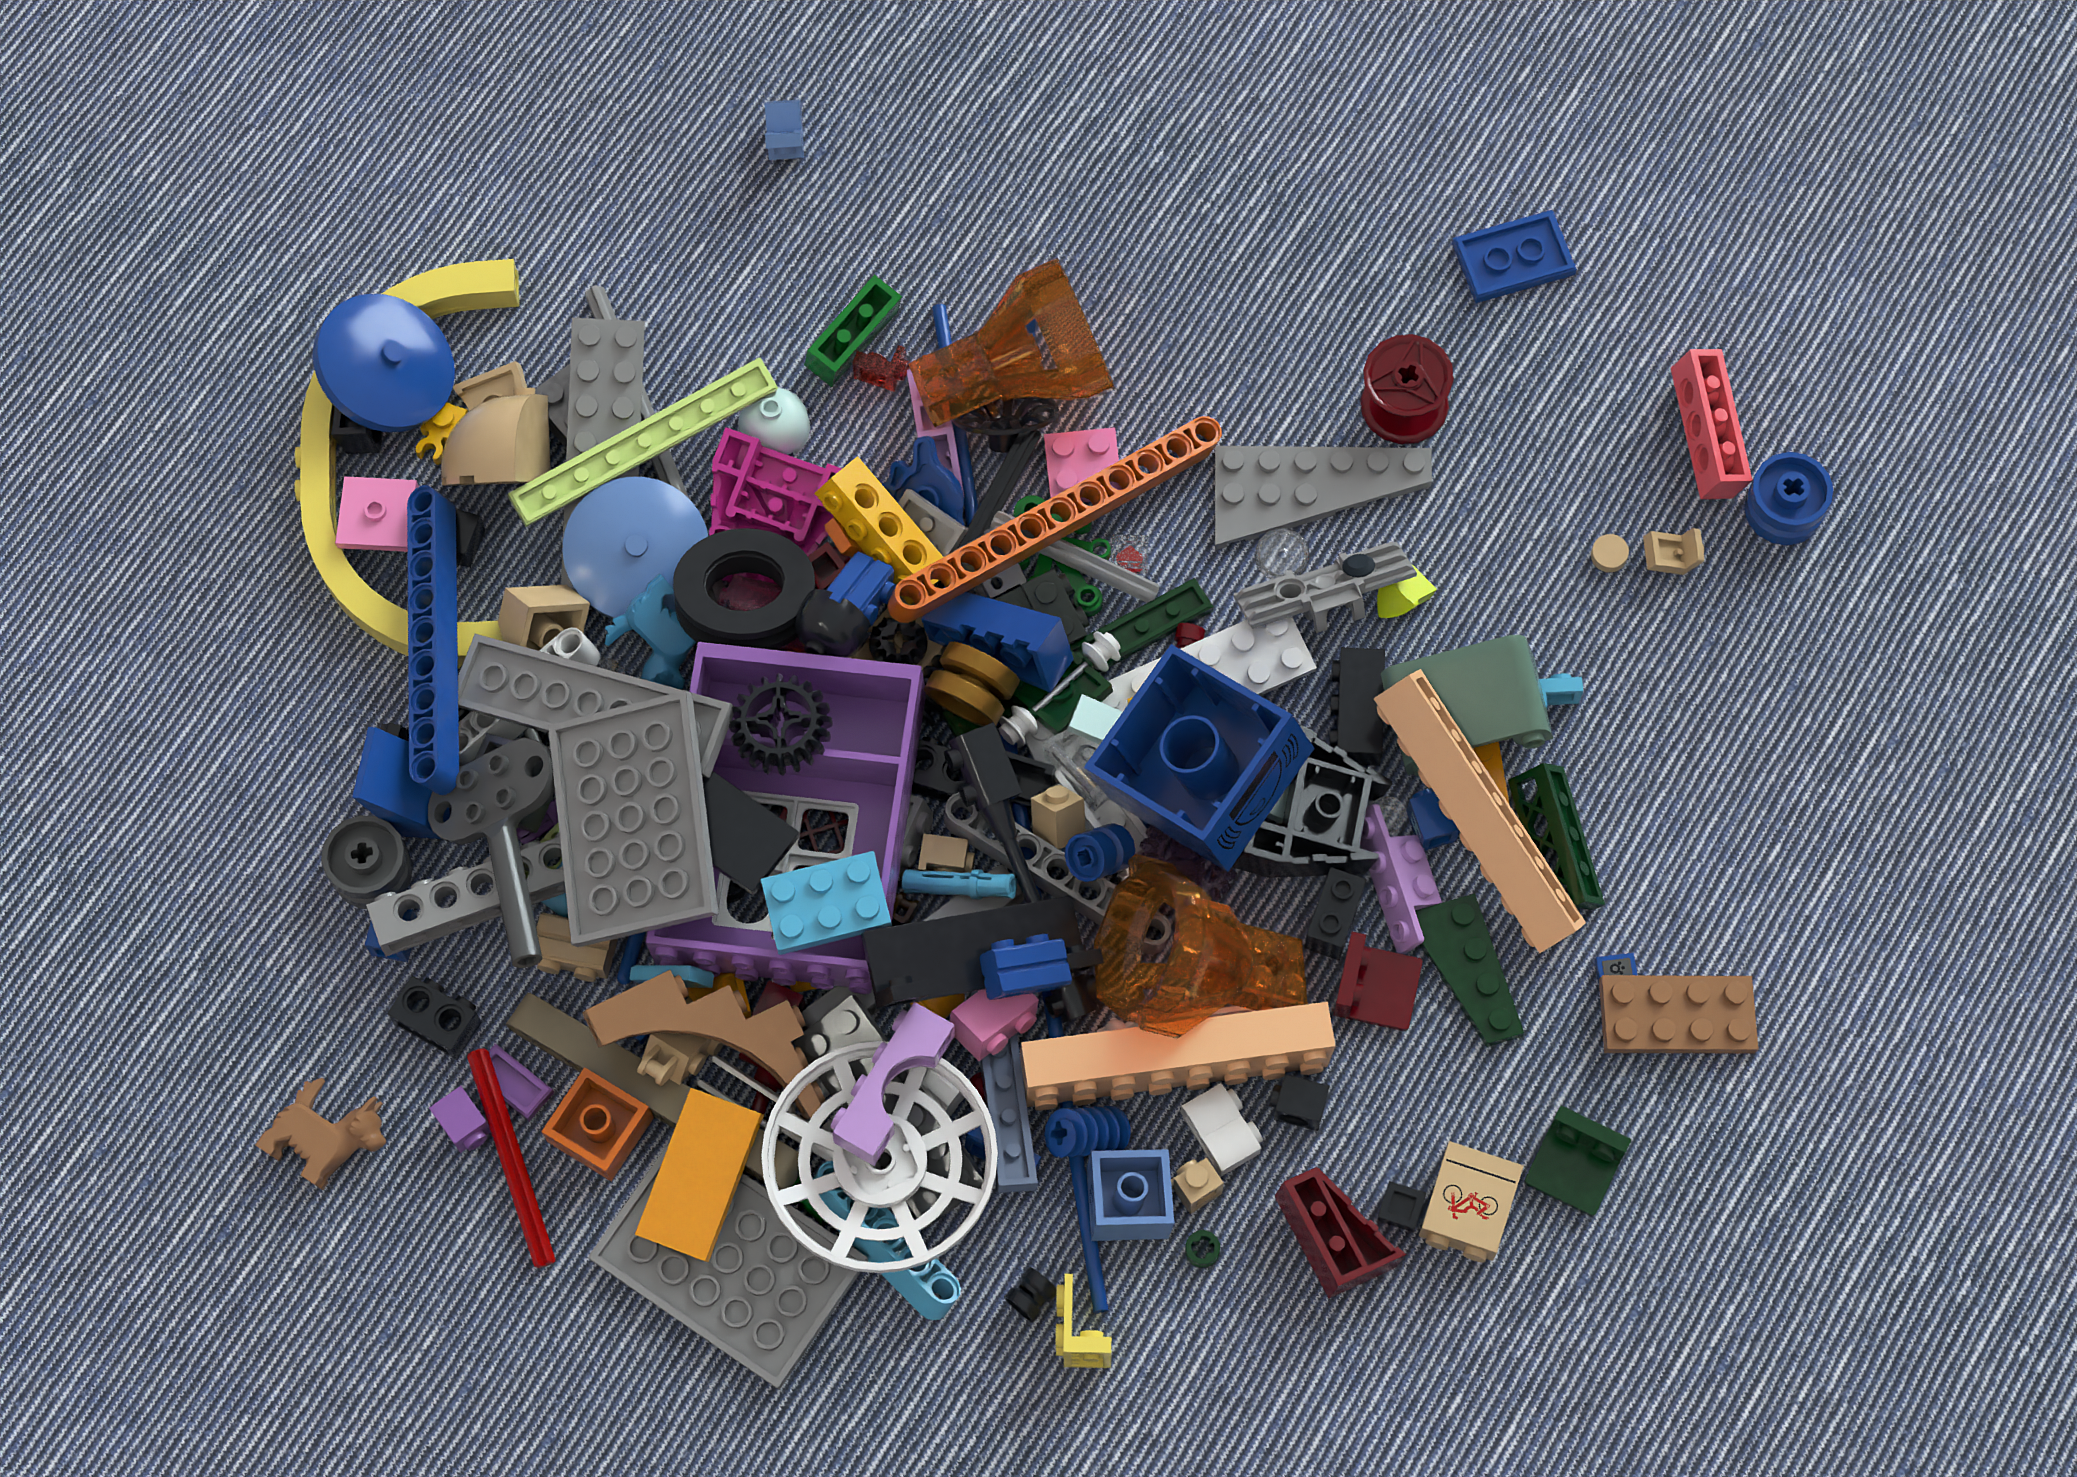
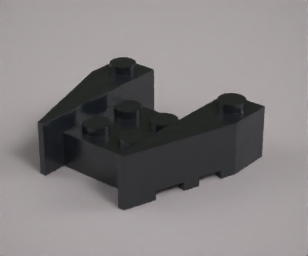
[1233,725,1392,878]

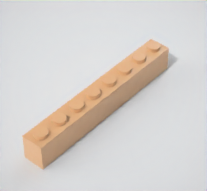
[1373,669,1586,954]

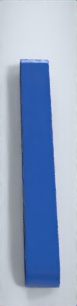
[407,485,459,795]

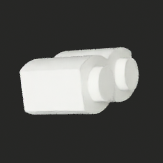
[1180,1083,1263,1177]

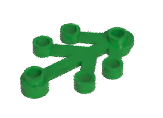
[1014,495,1111,617]

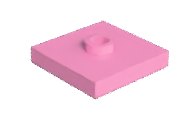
[335,477,419,552]

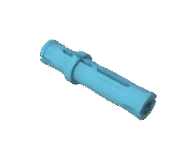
[902,869,1017,900]

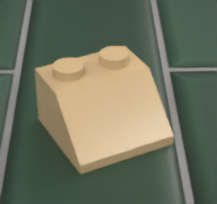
[498,584,590,651]

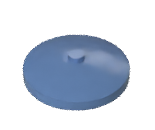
[562,476,708,619]

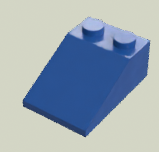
[352,727,450,839]

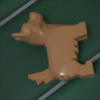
[255,1078,386,1190]

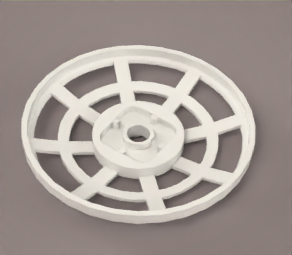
[761,1041,998,1273]

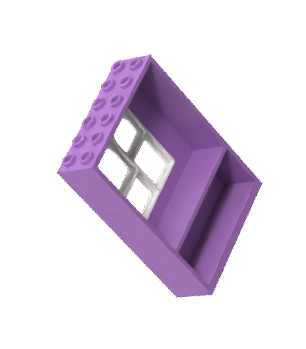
[645,642,926,994]

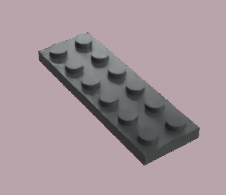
[793,995,984,1229]

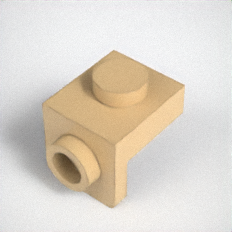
[1643,528,1704,575]

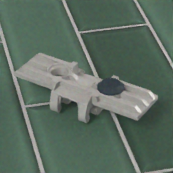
[1234,542,1417,633]

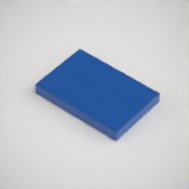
[1452,209,1577,304]

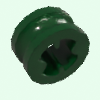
[1185,1230,1220,1268]

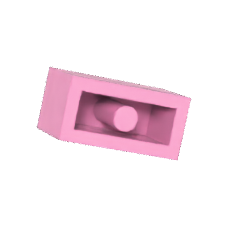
[950,989,1039,1061]

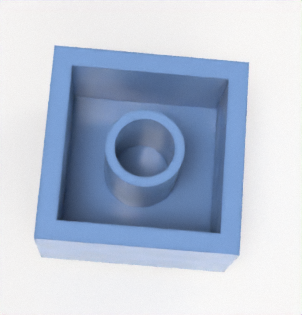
[1086,1149,1174,1241]

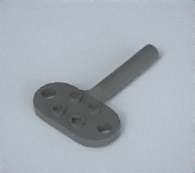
[428,738,555,968]

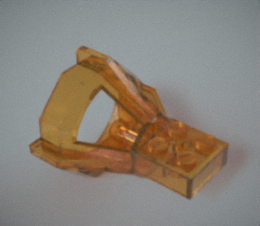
[908,258,1116,427]
[1094,854,1308,1039]

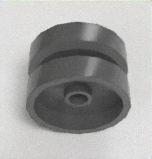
[321,815,413,909]

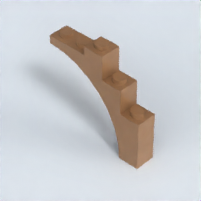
[582,970,825,1120]

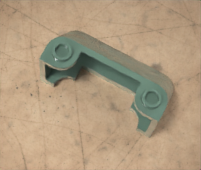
[1381,635,1553,776]

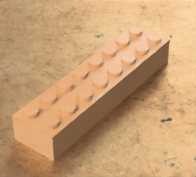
[1020,1002,1336,1111]

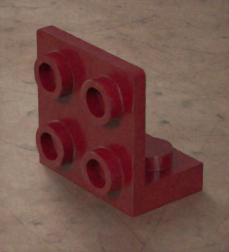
[1333,932,1423,1031]

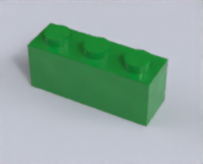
[804,274,902,387]

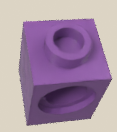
[429,1086,491,1153]

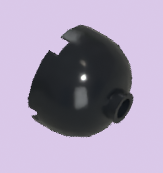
[795,589,871,658]

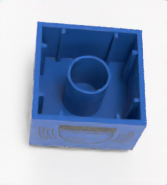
[1083,644,1314,872]

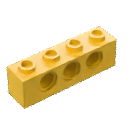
[814,456,943,605]

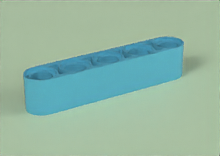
[813,1161,961,1320]

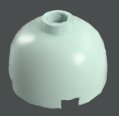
[738,388,810,455]

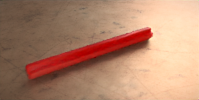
[467,1048,555,1268]

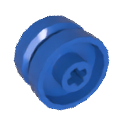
[1744,452,1833,546]

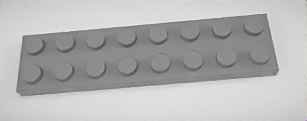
[561,317,645,592]
[458,634,734,778]

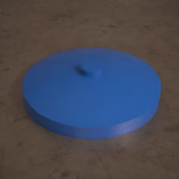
[313,294,455,432]

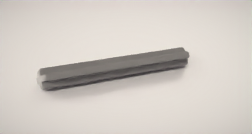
[990,511,1160,603]

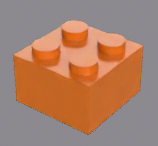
[541,1067,654,1182]

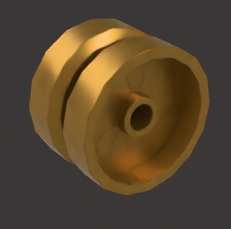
[923,642,1020,727]

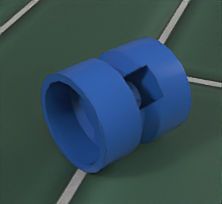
[1064,823,1136,882]

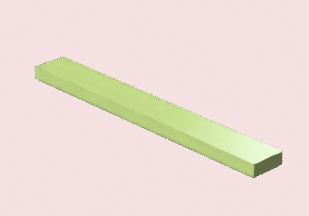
[507,357,778,527]

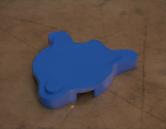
[881,436,965,526]

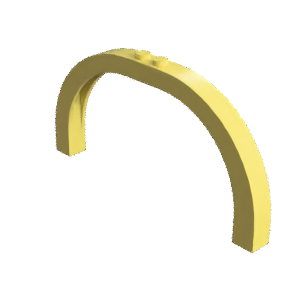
[295,259,519,668]

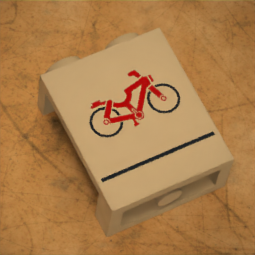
[1419,1141,1524,1262]

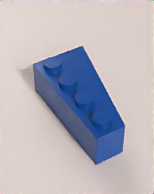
[921,587,1074,693]

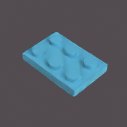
[761,851,892,955]

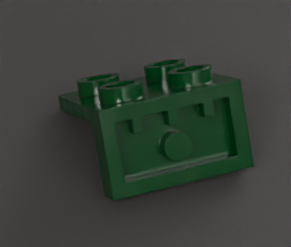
[1524,1105,1632,1217]

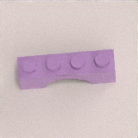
[830,1002,955,1166]

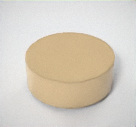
[1591,534,1629,573]

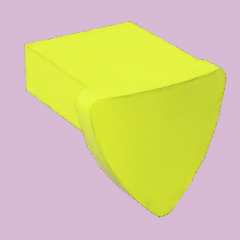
[1377,566,1437,618]

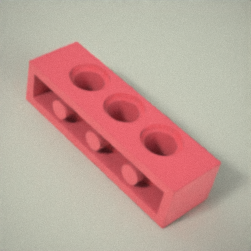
[1670,349,1753,499]

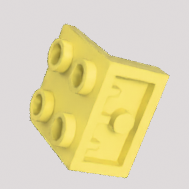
[1056,1274,1112,1368]

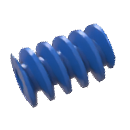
[1044,1105,1131,1158]

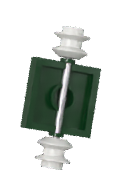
[998,631,1121,746]

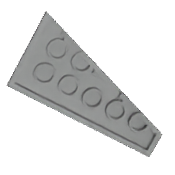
[1215,446,1432,550]

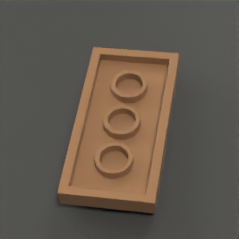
[1599,975,1758,1054]

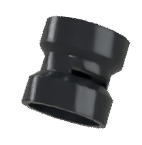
[1004,1267,1057,1322]

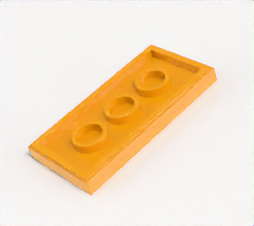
[635,1088,764,1262]

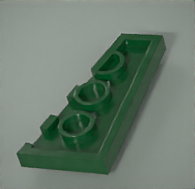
[1415,893,1524,1047]

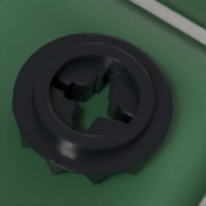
[869,617,928,665]

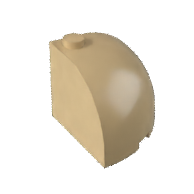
[441,388,551,486]

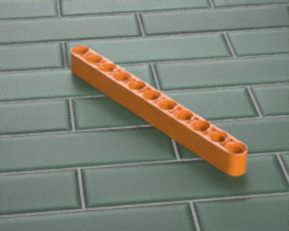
[888,416,1222,623]

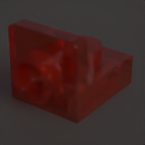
[852,345,910,392]

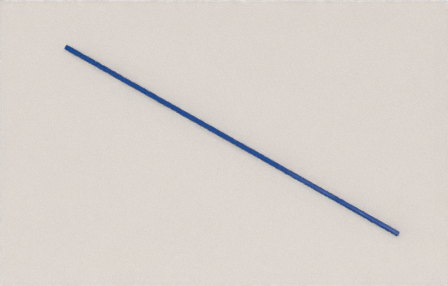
[932,304,1109,1313]

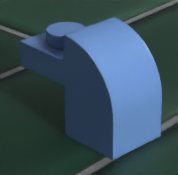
[764,99,804,160]

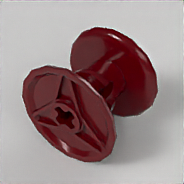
[1360,334,1454,445]

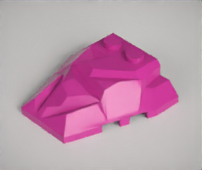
[709,427,842,599]

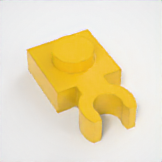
[415,402,468,465]

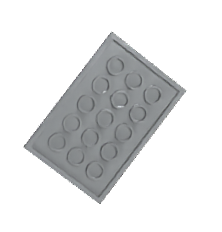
[548,690,719,947]
[587,1141,868,1390]

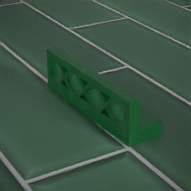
[1508,763,1605,910]

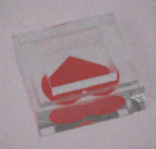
[1111,534,1148,574]

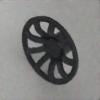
[951,391,1059,453]

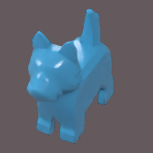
[604,573,696,690]

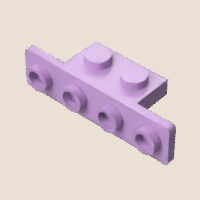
[1360,804,1442,954]

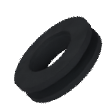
[673,528,815,650]

